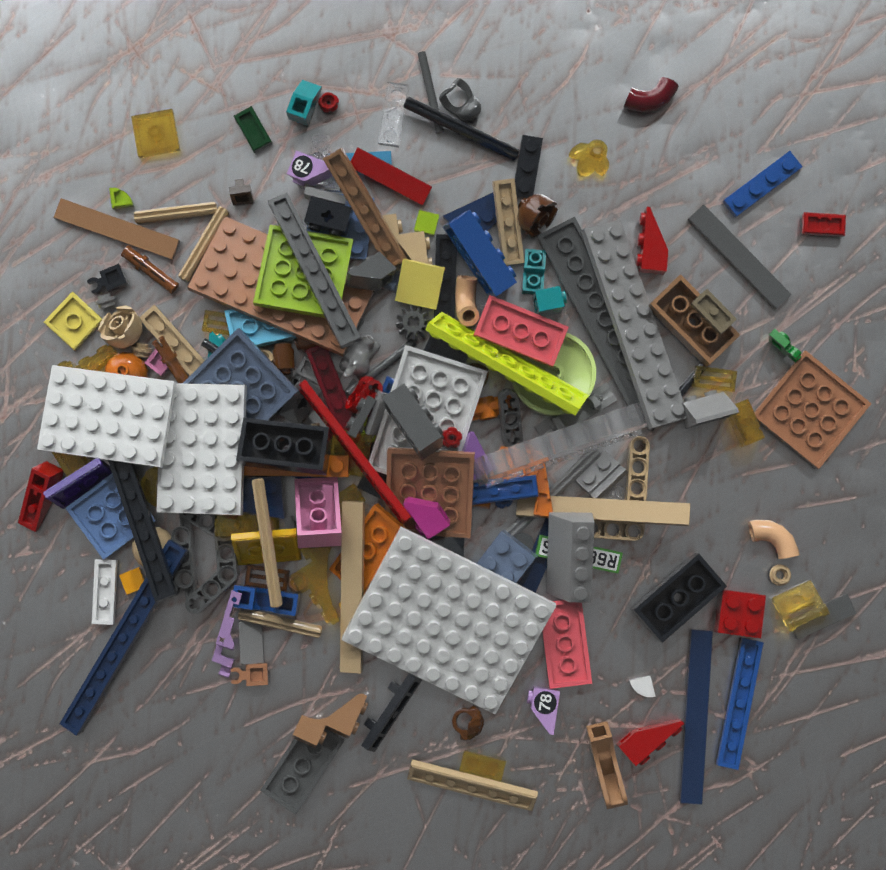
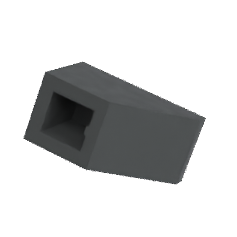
[345,251,397,291]

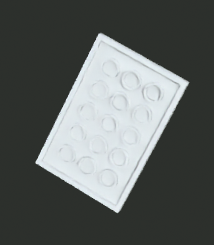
[368,345,488,475]
[37,365,177,468]
[157,383,247,515]

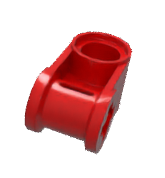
[345,376,383,417]

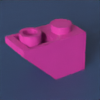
[403,497,450,539]

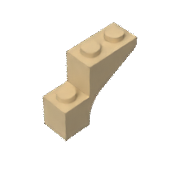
[382,214,433,265]

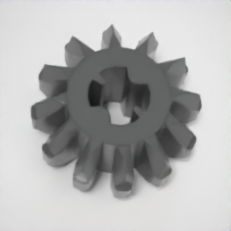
[396,305,431,341]

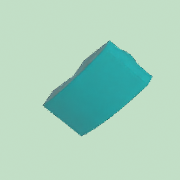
[522,249,546,295]

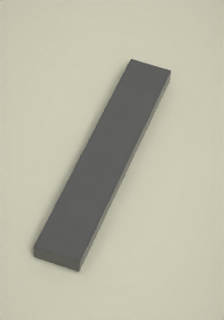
[688,204,792,310]

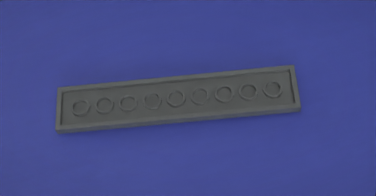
[537,216,645,422]

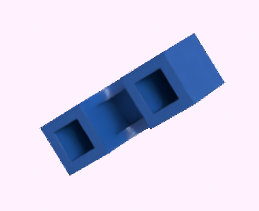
[232,585,301,616]

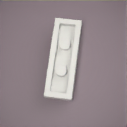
[92,559,118,625]

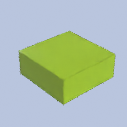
[414,210,439,236]

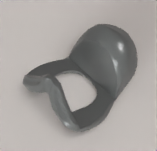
[439,78,481,121]

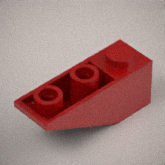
[636,206,669,275]
[616,719,685,766]

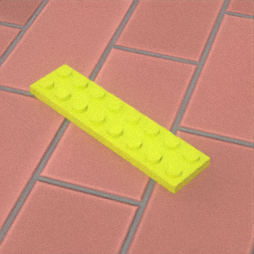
[425,312,589,416]

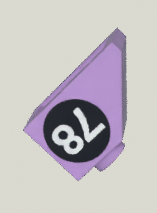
[287,150,333,187]
[527,686,560,735]

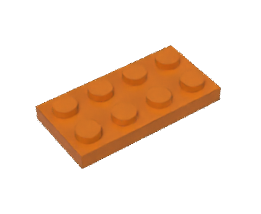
[329,503,408,594]

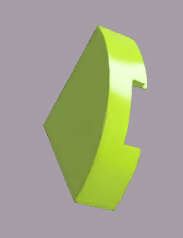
[109,188,134,210]

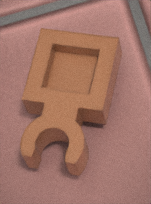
[231,663,269,686]

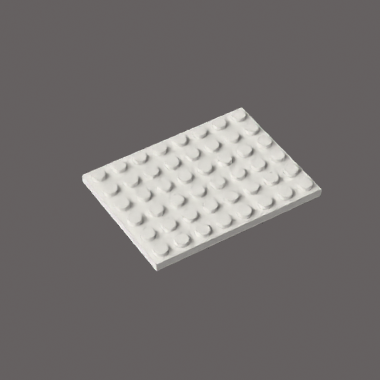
[341,526,556,714]

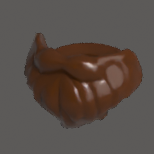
[452,705,484,741]

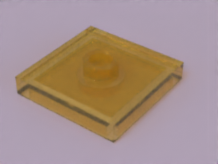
[131,109,181,158]

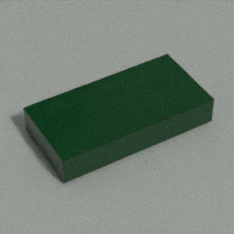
[234,106,272,153]

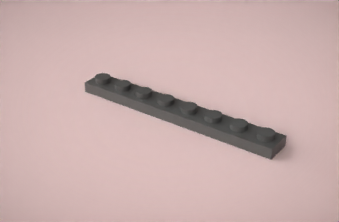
[268,193,361,349]

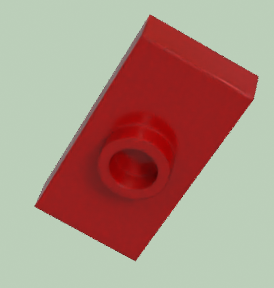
[802,212,846,237]

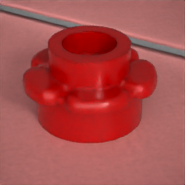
[318,92,339,113]
[442,427,462,448]

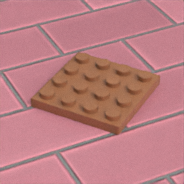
[751,350,872,469]
[385,447,475,538]

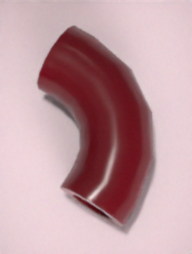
[624,77,679,113]

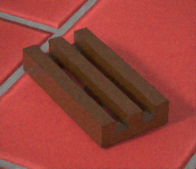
[244,564,290,592]

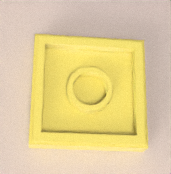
[395,259,445,310]
[44,291,102,351]

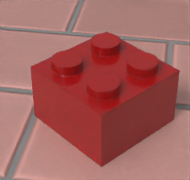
[713,590,766,638]

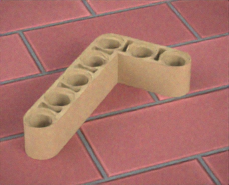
[594,436,650,541]

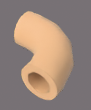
[455,275,479,326]
[748,520,800,559]

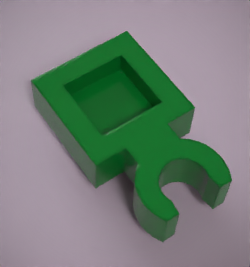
[769,329,802,363]

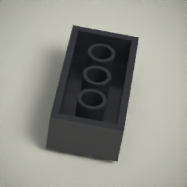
[236,418,333,476]
[631,553,727,643]

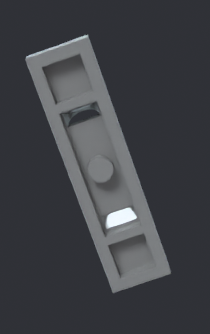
[534,383,617,444]

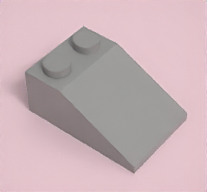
[683,390,739,429]

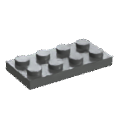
[260,717,345,814]

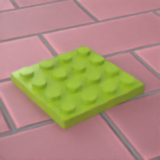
[253,225,353,318]

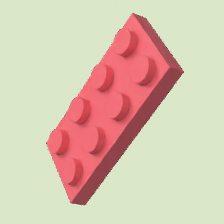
[473,295,569,367]
[542,600,592,689]

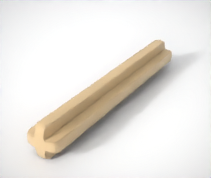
[134,202,217,224]
[178,206,229,282]
[238,608,322,638]

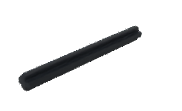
[404,97,520,160]

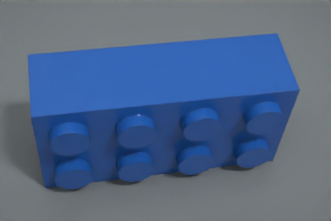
[443,210,517,297]

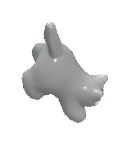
[339,334,380,379]

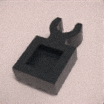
[87,263,128,295]

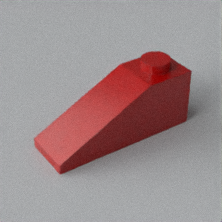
[18,461,64,532]

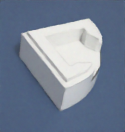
[629,675,656,697]

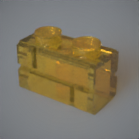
[728,399,765,447]

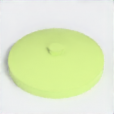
[512,333,596,416]

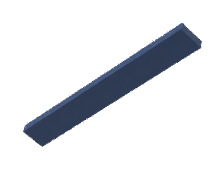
[680,629,713,805]

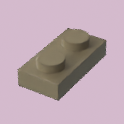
[690,289,737,335]

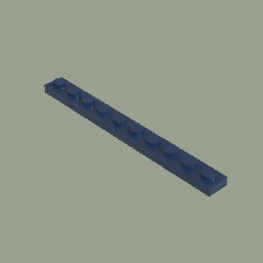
[59,540,188,736]

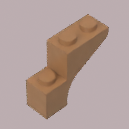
[291,694,368,748]
[586,721,628,809]

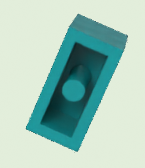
[532,286,567,317]

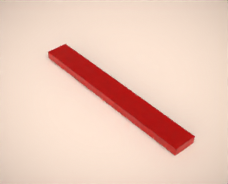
[299,379,411,525]

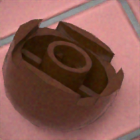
[517,194,558,237]

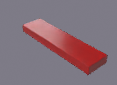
[350,147,432,205]

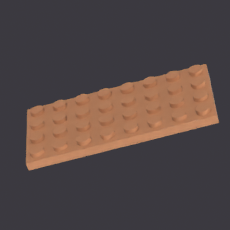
[188,217,375,357]

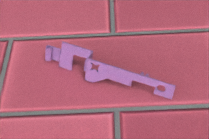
[212,590,242,678]

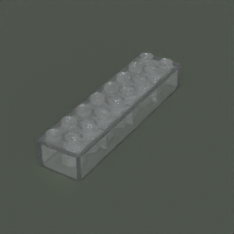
[474,402,648,488]

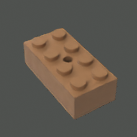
[648,274,740,367]

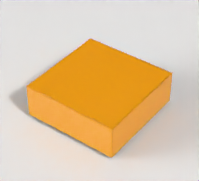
[119,567,145,595]

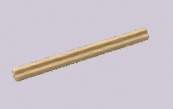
[252,478,282,608]

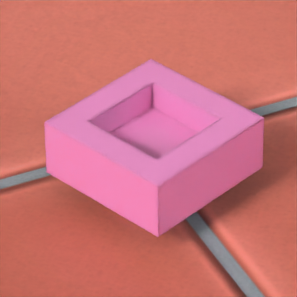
[145,349,168,377]

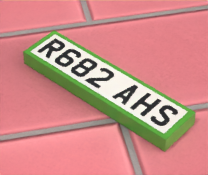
[535,534,623,574]

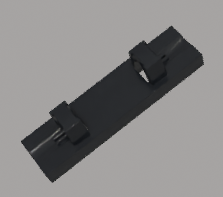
[361,673,422,752]

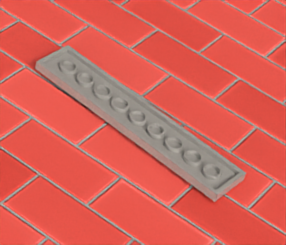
[581,220,687,430]

